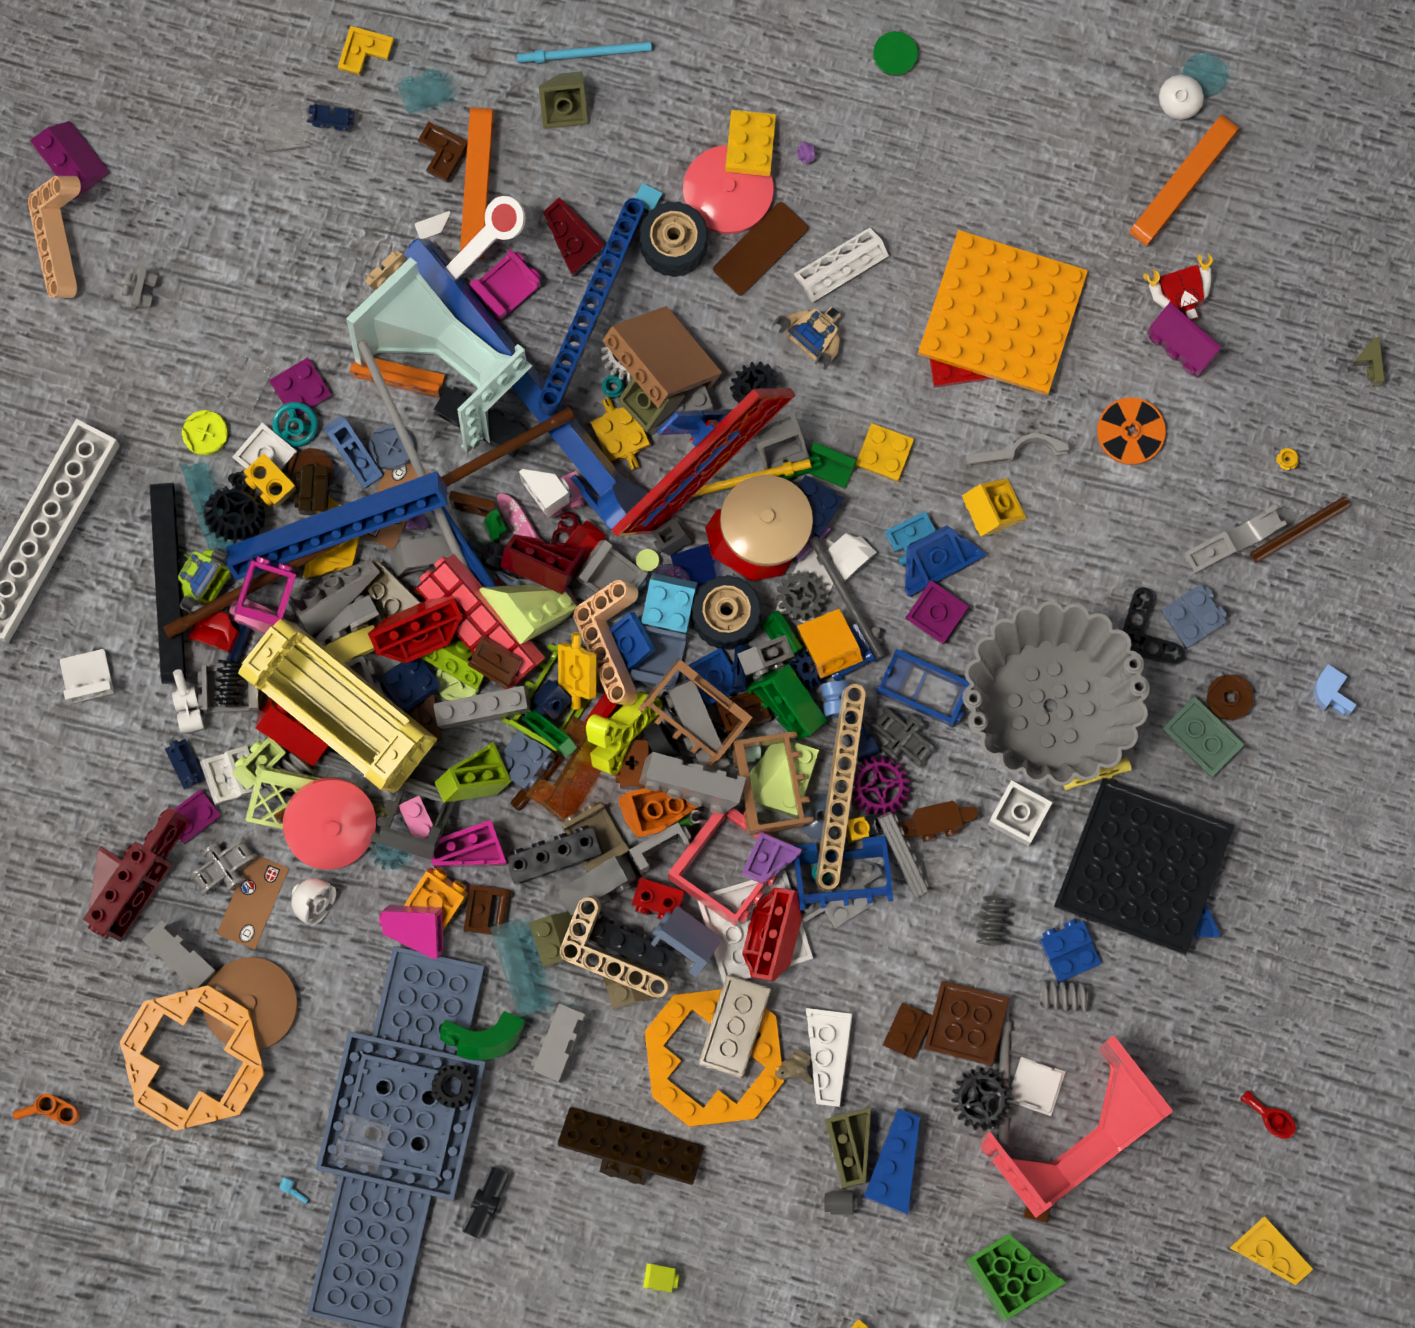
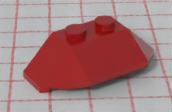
[705,509,795,581]
[368,596,462,663]
[742,887,802,982]

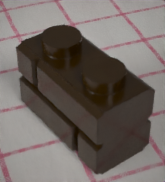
[295,465,330,515]

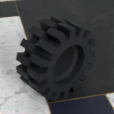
[431,1065,475,1108]

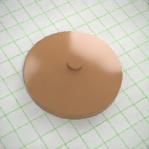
[204,957,298,1050]

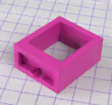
[235,556,296,625]

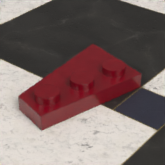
[543,197,605,277]

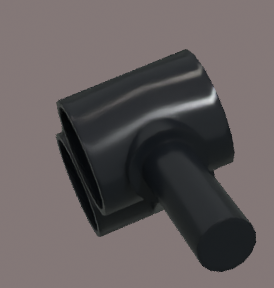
[468,538,522,580]

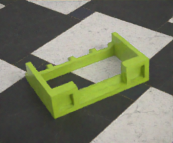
[501,643,601,754]

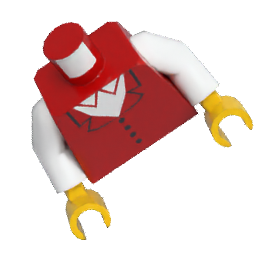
[1143,253,1213,321]

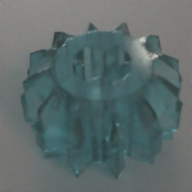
[369,843,408,870]

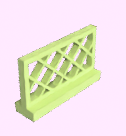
[245,765,322,829]

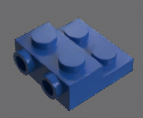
[1039,919,1101,983]

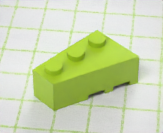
[435,741,511,803]

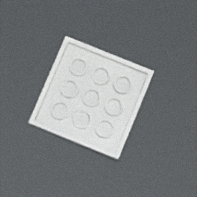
[697,870,813,985]

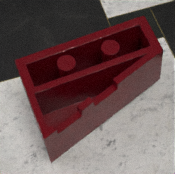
[500,534,586,595]

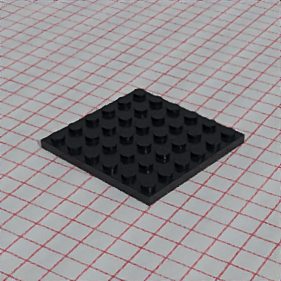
[1054,778,1235,956]

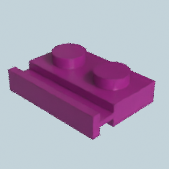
[174,789,222,845]

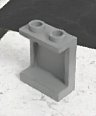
[574,540,648,609]
[198,665,261,714]
[629,823,691,876]

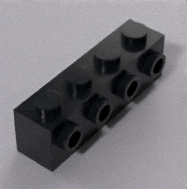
[505,825,604,885]
[584,916,681,979]

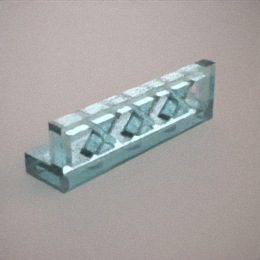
[180,461,232,551]

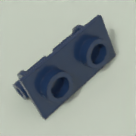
[307,103,355,131]
[165,739,205,790]

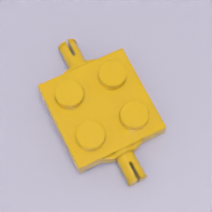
[590,397,651,471]
[558,632,597,710]

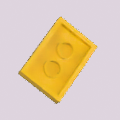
[725,110,776,177]

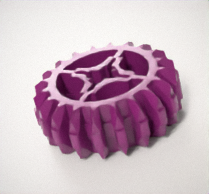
[852,755,911,816]

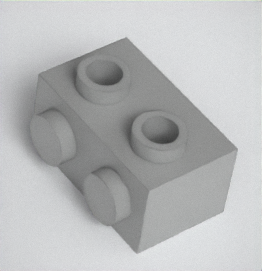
[737,635,794,676]

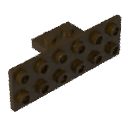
[558,1107,704,1185]

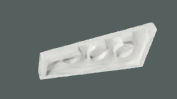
[806,1008,853,1108]

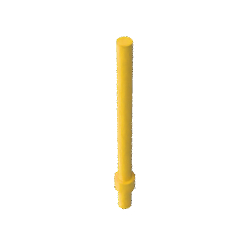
[693,459,812,497]

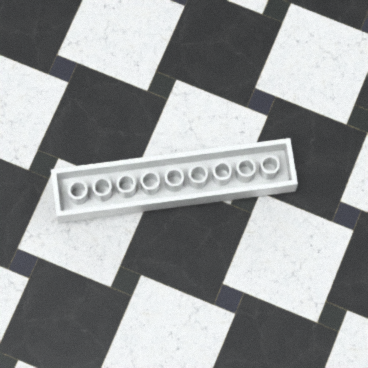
[0,419,120,644]

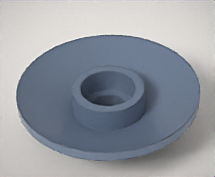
[801,794,843,840]

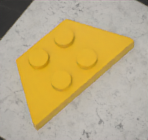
[303,496,360,579]

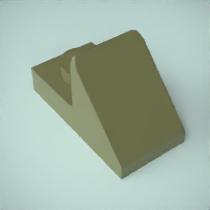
[1352,337,1384,387]

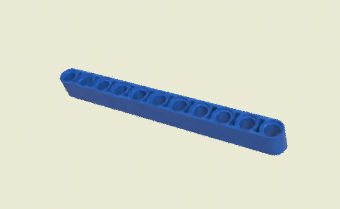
[539,198,644,416]

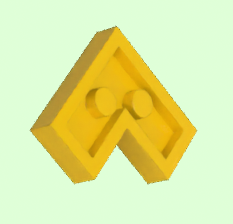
[338,26,394,76]

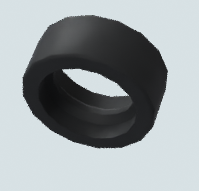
[643,721,681,758]

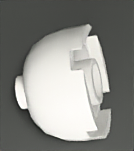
[1158,74,1204,120]
[291,878,336,926]

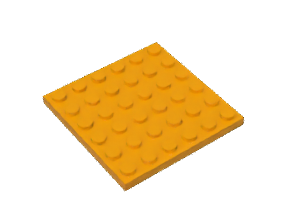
[917,230,1088,396]

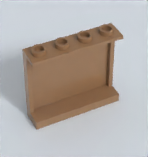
[602,306,722,408]

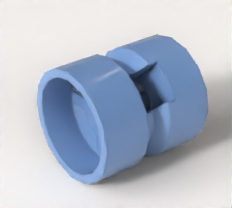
[821,681,854,718]

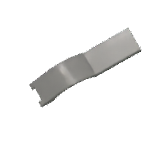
[965,433,1069,469]
[1184,504,1287,574]

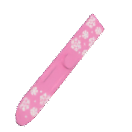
[497,493,578,605]

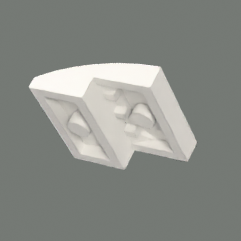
[200,746,262,805]

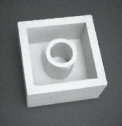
[988,780,1052,847]

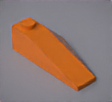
[618,788,698,838]

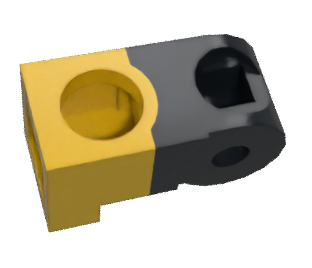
[846,813,884,844]

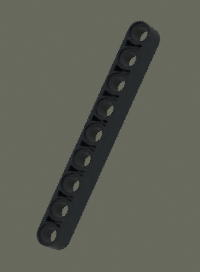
[150,482,186,684]

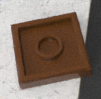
[449,490,497,517]

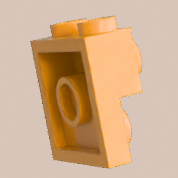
[404,867,469,931]

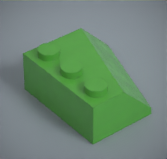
[965,1234,1066,1322]

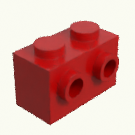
[632,878,684,920]

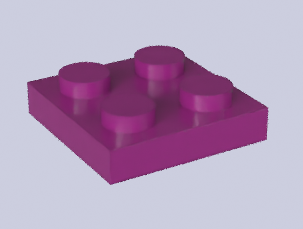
[269,357,332,417]
[905,581,969,645]

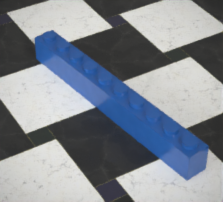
[226,471,447,580]

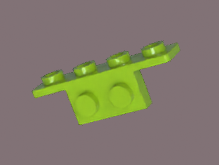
[420,637,484,690]

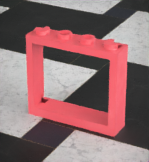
[668,808,784,927]

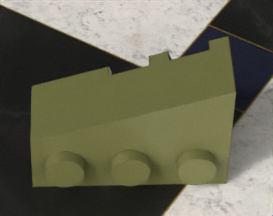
[825,1108,871,1189]

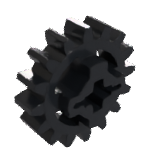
[730,361,780,404]

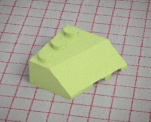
[479,584,577,644]
[740,742,819,819]

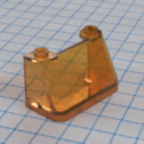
[526,716,601,822]

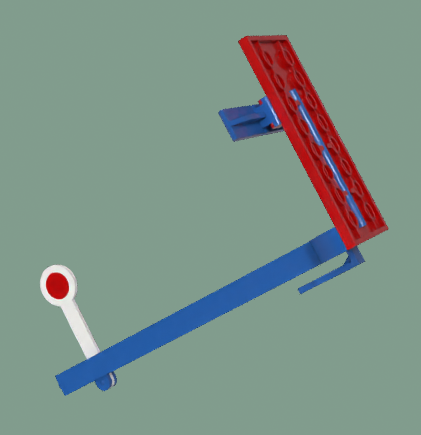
[404,196,796,537]

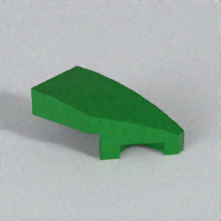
[482,509,506,543]

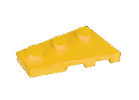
[1230,1216,1313,1285]

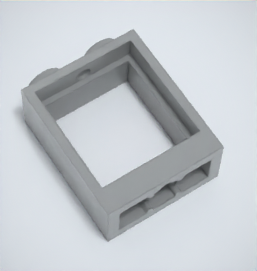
[753,411,809,470]

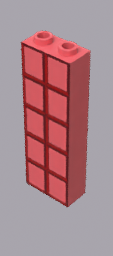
[416,554,545,689]

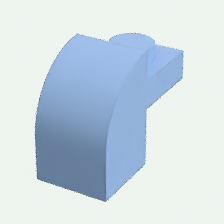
[1313,664,1356,716]

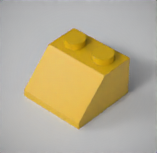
[962,478,1027,537]

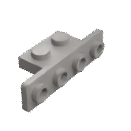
[800,863,883,928]

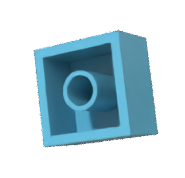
[641,573,698,633]

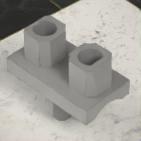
[117,265,157,309]

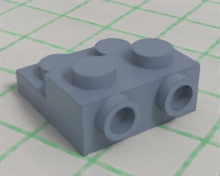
[1161,584,1227,649]
[500,731,556,794]

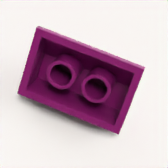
[30,121,110,200]
[1147,302,1221,378]

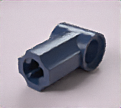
[845,714,880,763]

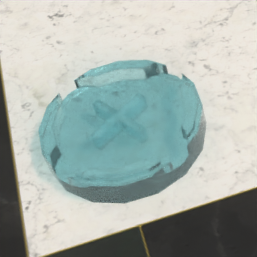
[1181,53,1227,98]

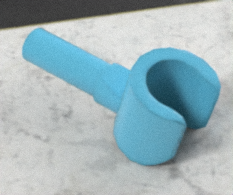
[279,1178,309,1204]

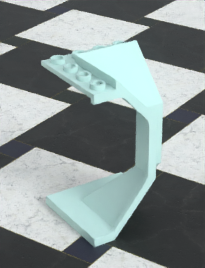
[346,257,533,453]

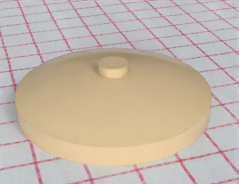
[720,475,813,566]

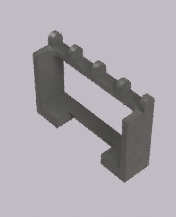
[370,763,456,860]

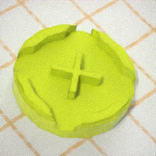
[182,410,228,456]

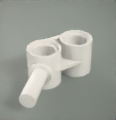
[172,669,204,734]

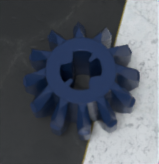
[789,650,827,690]

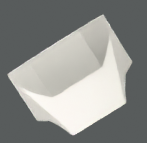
[828,533,877,582]

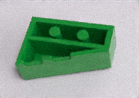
[746,664,827,740]

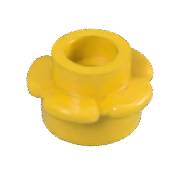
[1276,448,1298,470]

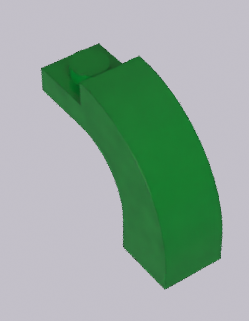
[440,1011,525,1061]

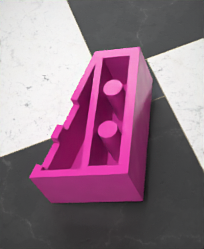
[431,820,508,868]

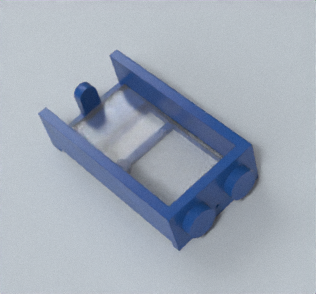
[876,649,970,728]

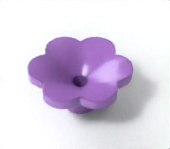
[406,514,428,531]

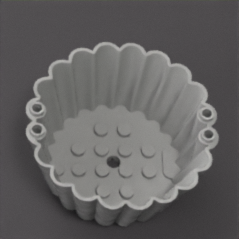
[962,601,1150,786]

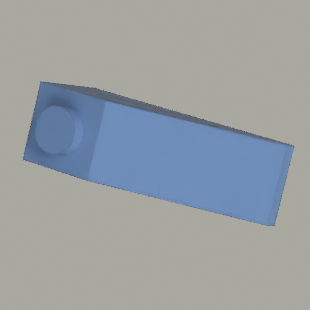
[323,415,383,488]

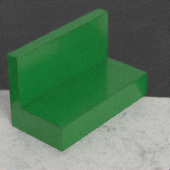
[808,442,856,489]

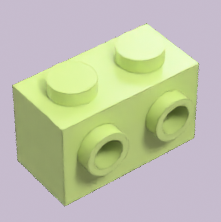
[231,737,286,790]

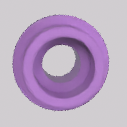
[797,141,815,164]

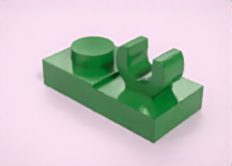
[761,610,805,662]

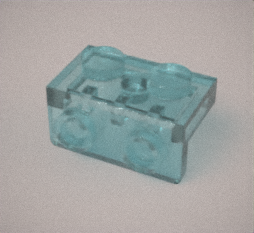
[397,69,450,114]

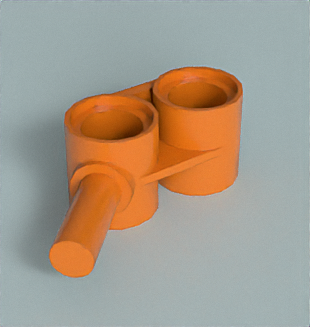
[12,1093,80,1126]

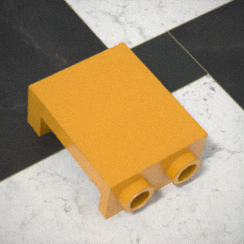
[797,609,863,679]

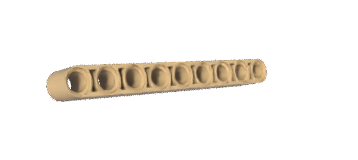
[816,684,866,890]

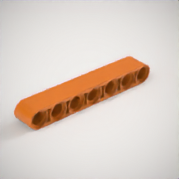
[460,107,493,259]
[1129,114,1240,247]

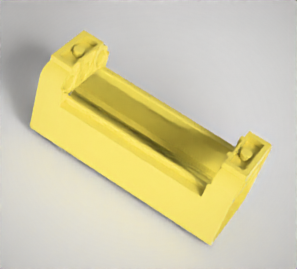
[238,619,437,793]

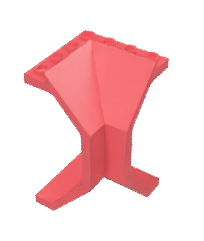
[980,1035,1173,1217]

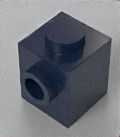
[531,680,572,720]

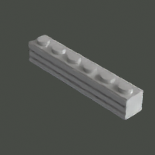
[877,812,929,898]

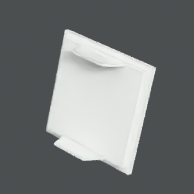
[1009,1057,1065,1116]

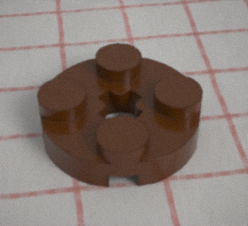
[288,448,334,492]
[1206,675,1253,722]

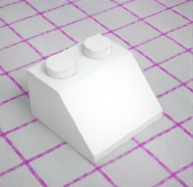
[519,469,571,518]

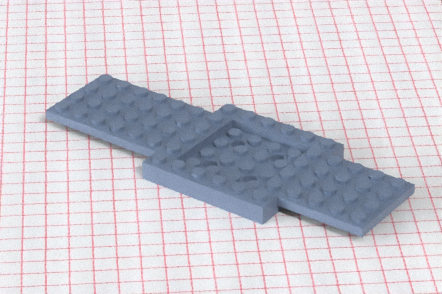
[306,946,486,1328]

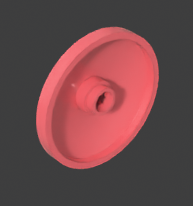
[683,145,773,234]
[283,777,376,870]

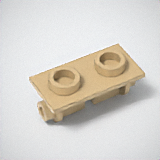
[364,250,407,291]

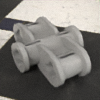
[189,837,258,896]

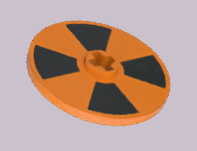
[1097,397,1166,465]

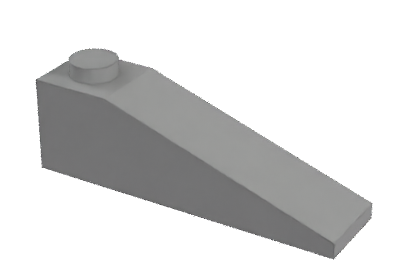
[315,595,382,646]

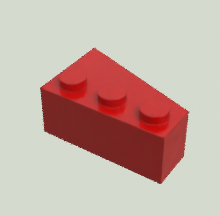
[255,698,328,766]

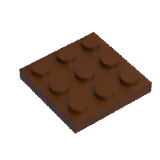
[924,981,1010,1067]

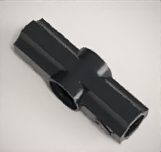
[462,1166,509,1240]

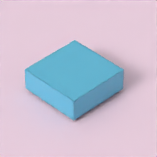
[635,183,663,212]

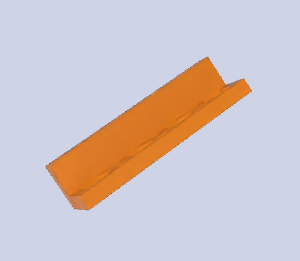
[349,358,445,398]

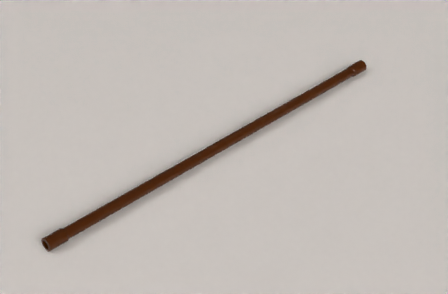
[163,406,575,639]

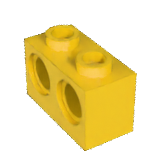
[243,453,297,509]

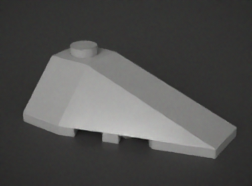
[287,560,380,636]

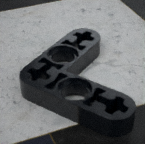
[1122,587,1185,666]

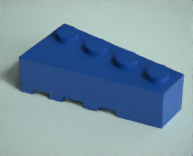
[863,1108,920,1215]

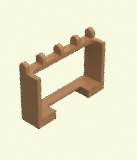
[638,658,753,767]
[731,732,814,836]

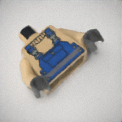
[773,307,841,370]

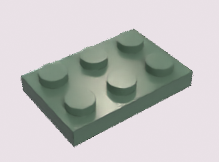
[1162,696,1244,778]

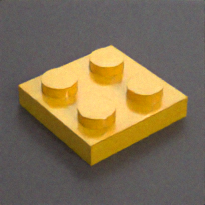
[855,423,914,482]

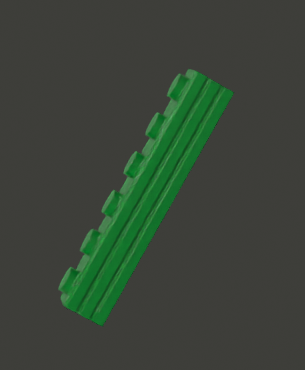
[523,709,577,757]

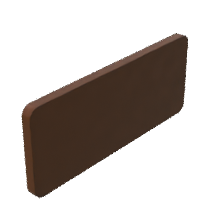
[713,202,808,296]

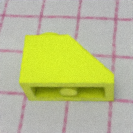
[643,1263,679,1293]

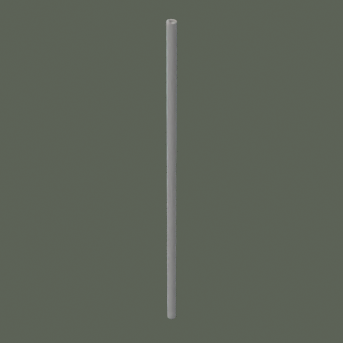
[357,339,471,572]

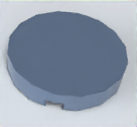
[368,424,414,470]

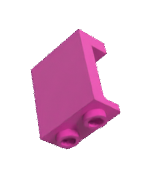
[469,249,541,322]

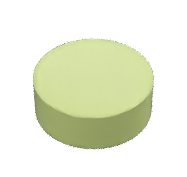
[636,549,659,573]

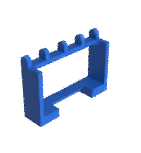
[793,836,893,910]

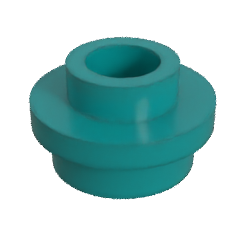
[602,375,624,398]

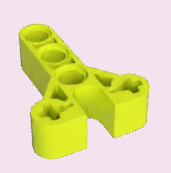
[586,691,662,776]

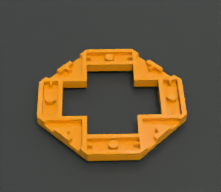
[120,985,265,1131]
[645,989,784,1127]

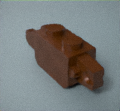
[897,801,979,842]

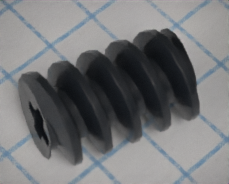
[212,660,244,708]

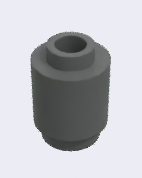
[824,1191,858,1215]

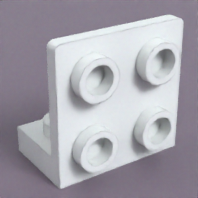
[60,649,114,704]

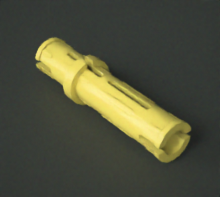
[1063,756,1132,791]

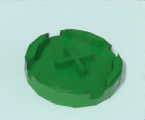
[873,31,918,77]

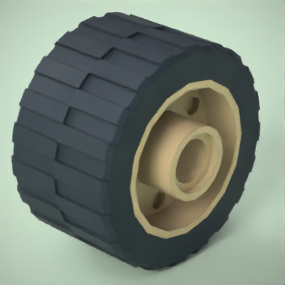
[640,201,708,277]
[692,575,761,650]

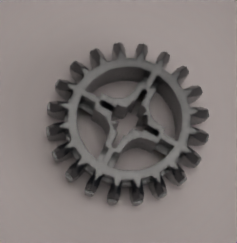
[203,485,266,544]
[951,1067,1015,1131]

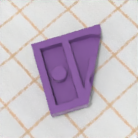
[742,832,802,884]

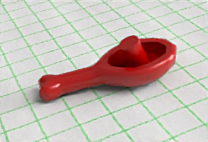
[1240,1090,1296,1139]

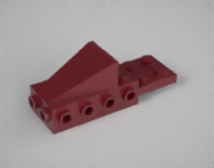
[83,806,192,942]

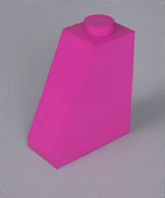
[379,905,444,959]

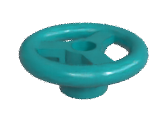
[272,402,318,447]

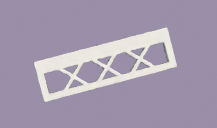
[794,227,889,303]

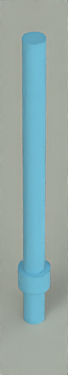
[517,42,652,63]

